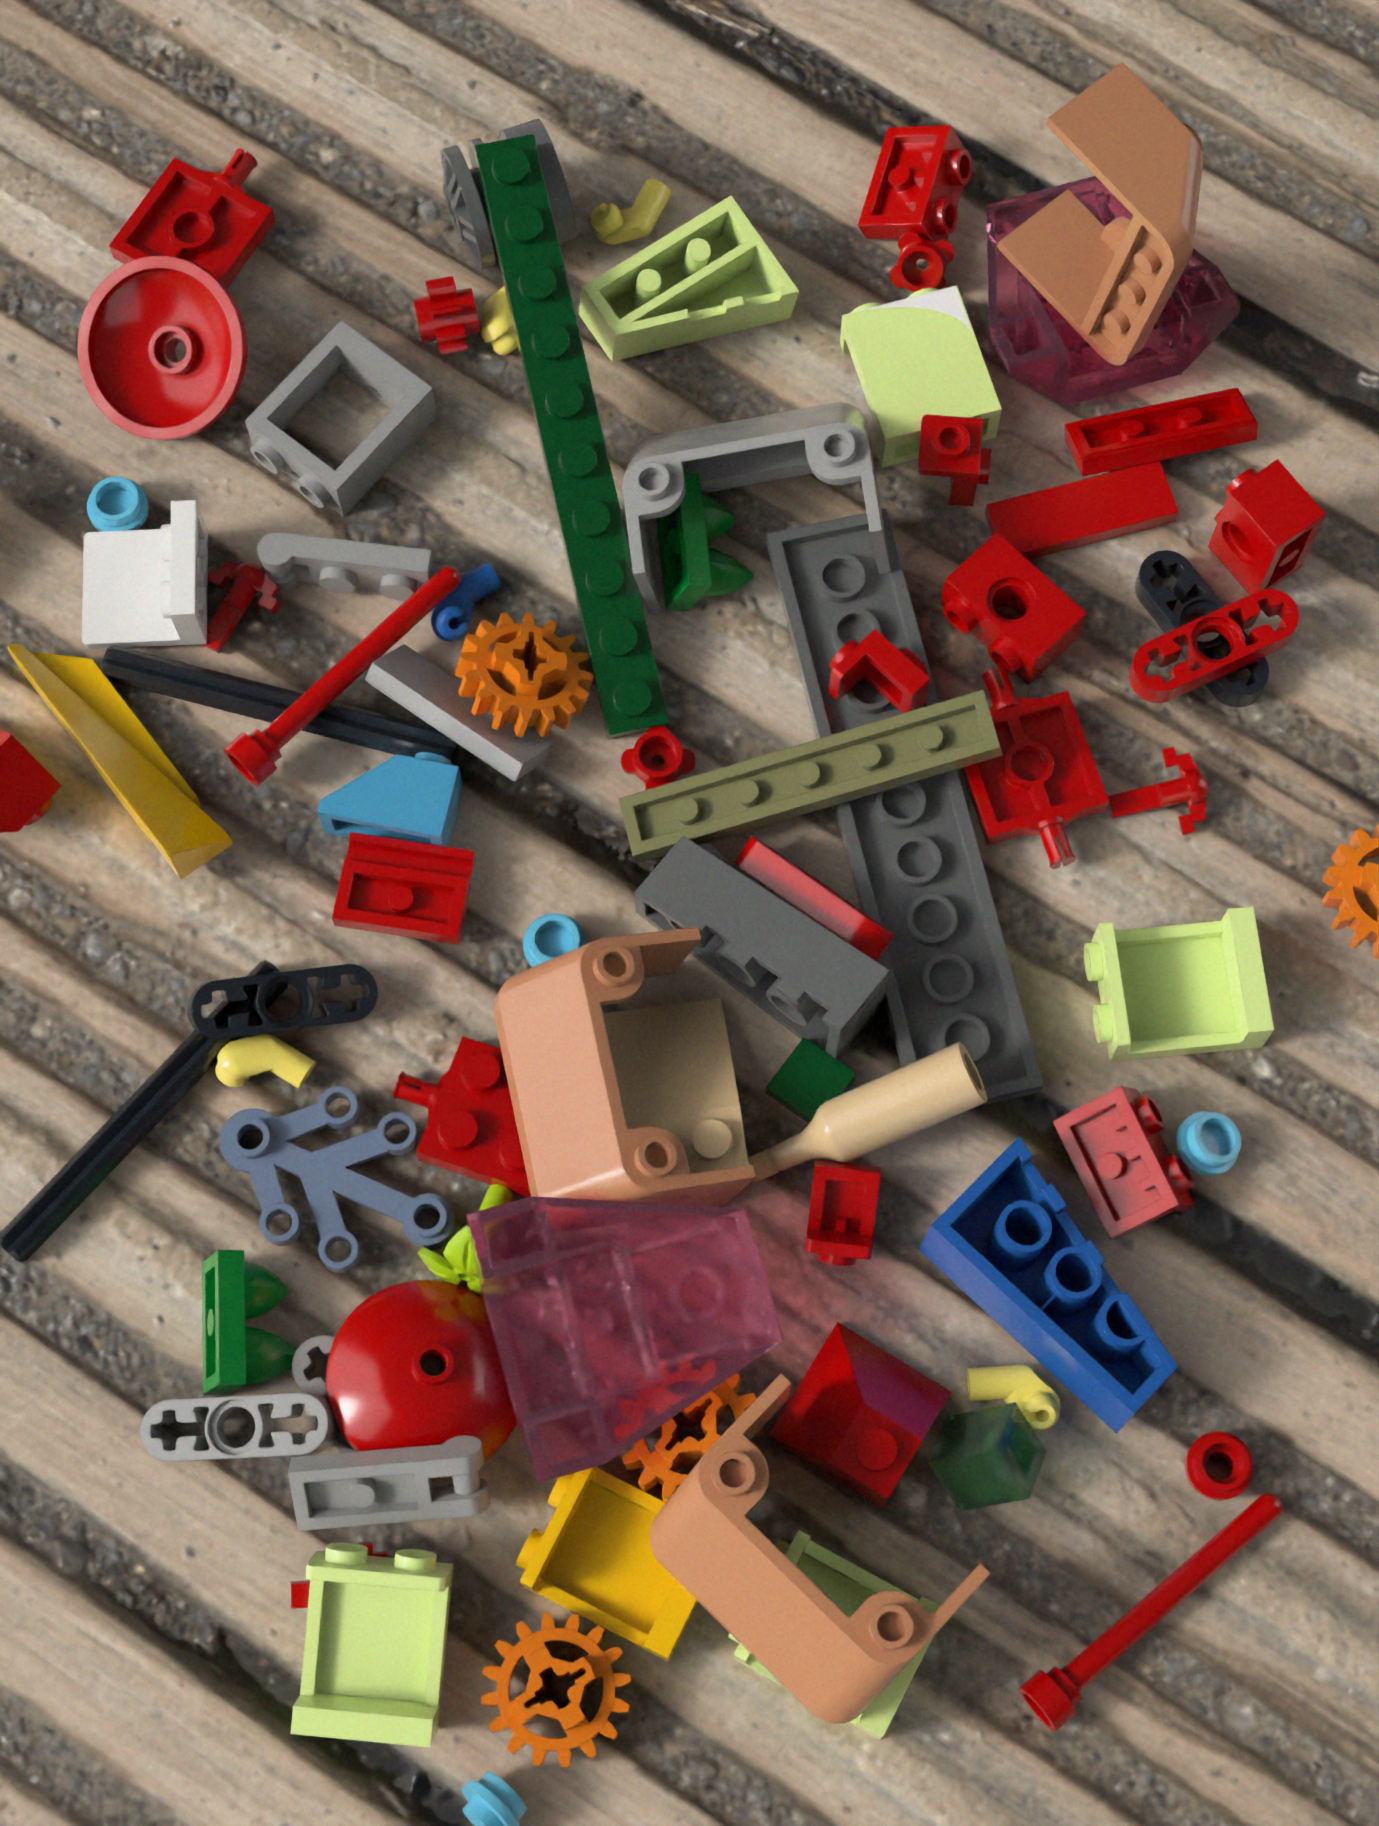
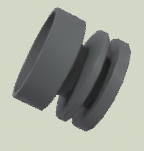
[440,119,577,270]

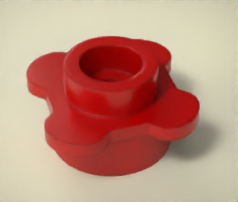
[890,230,955,292]
[621,726,695,790]

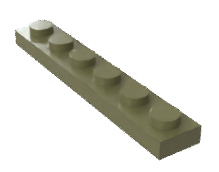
[618,689,1003,863]

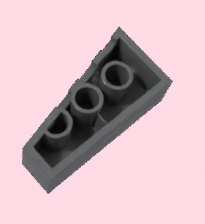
[634,836,890,1061]

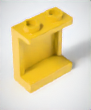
[516,1457,698,1663]

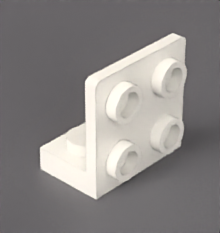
[82,500,208,649]

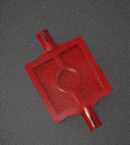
[109,148,276,288]
[960,666,1110,869]
[393,1036,531,1198]

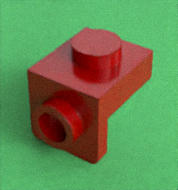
[918,414,992,506]
[828,629,930,713]
[805,1159,881,1266]

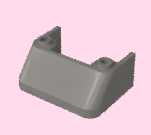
[622,402,891,614]

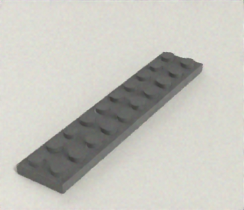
[766,509,1043,1106]

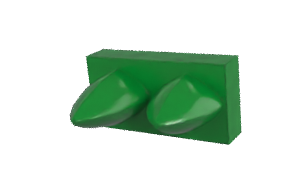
[656,473,754,611]
[202,1250,297,1395]

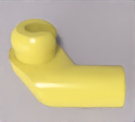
[590,179,671,245]
[481,286,518,356]
[215,1033,316,1089]
[966,1364,1061,1430]

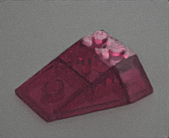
[986,176,1241,405]
[466,1196,784,1483]

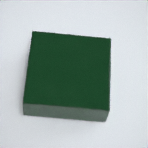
[765,1037,856,1124]

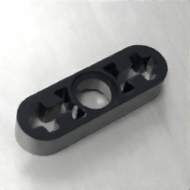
[1135,550,1270,707]
[187,964,378,1039]

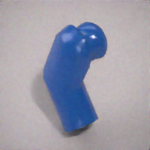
[430,562,502,642]

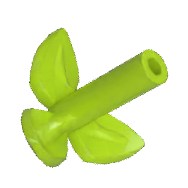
[417,1184,526,1297]

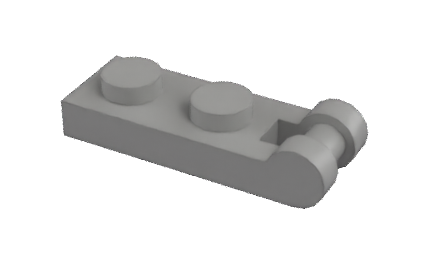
[257,532,436,601]
[288,1435,491,1531]

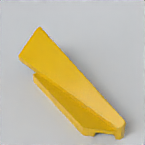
[7,643,233,880]

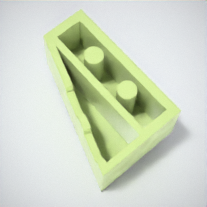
[578,196,799,362]

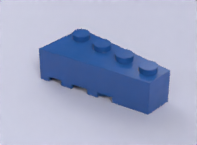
[919,1136,1178,1434]

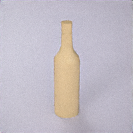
[748,1041,987,1182]

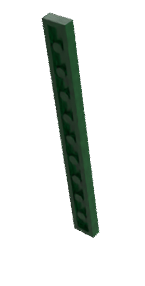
[474,134,669,740]

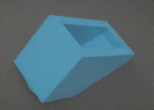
[317,752,464,847]

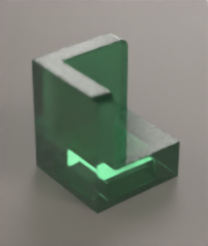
[928,1402,1047,1510]

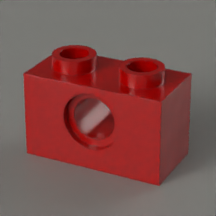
[1208,459,1326,595]
[940,532,1087,685]

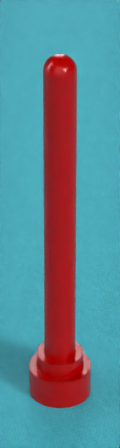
[223,566,461,787]
[1018,1493,1283,1732]

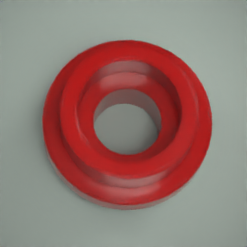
[1185,1431,1254,1501]

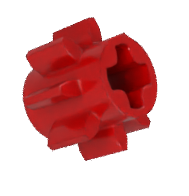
[413,276,480,355]

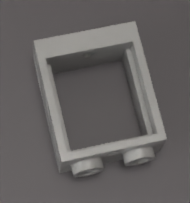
[245,320,438,517]

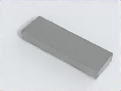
[365,644,553,781]

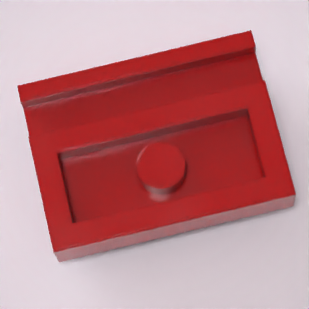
[332,832,476,945]

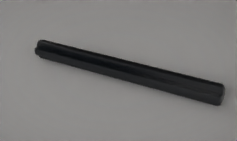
[101,645,459,765]
[0,960,288,1263]

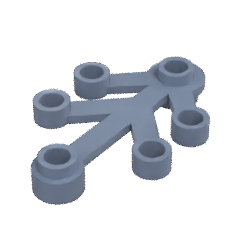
[219,1086,457,1273]

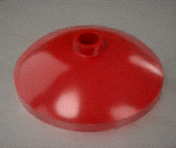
[77,256,248,440]
[325,1280,528,1480]

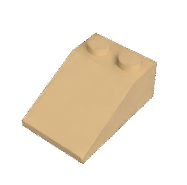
[603,998,749,1187]

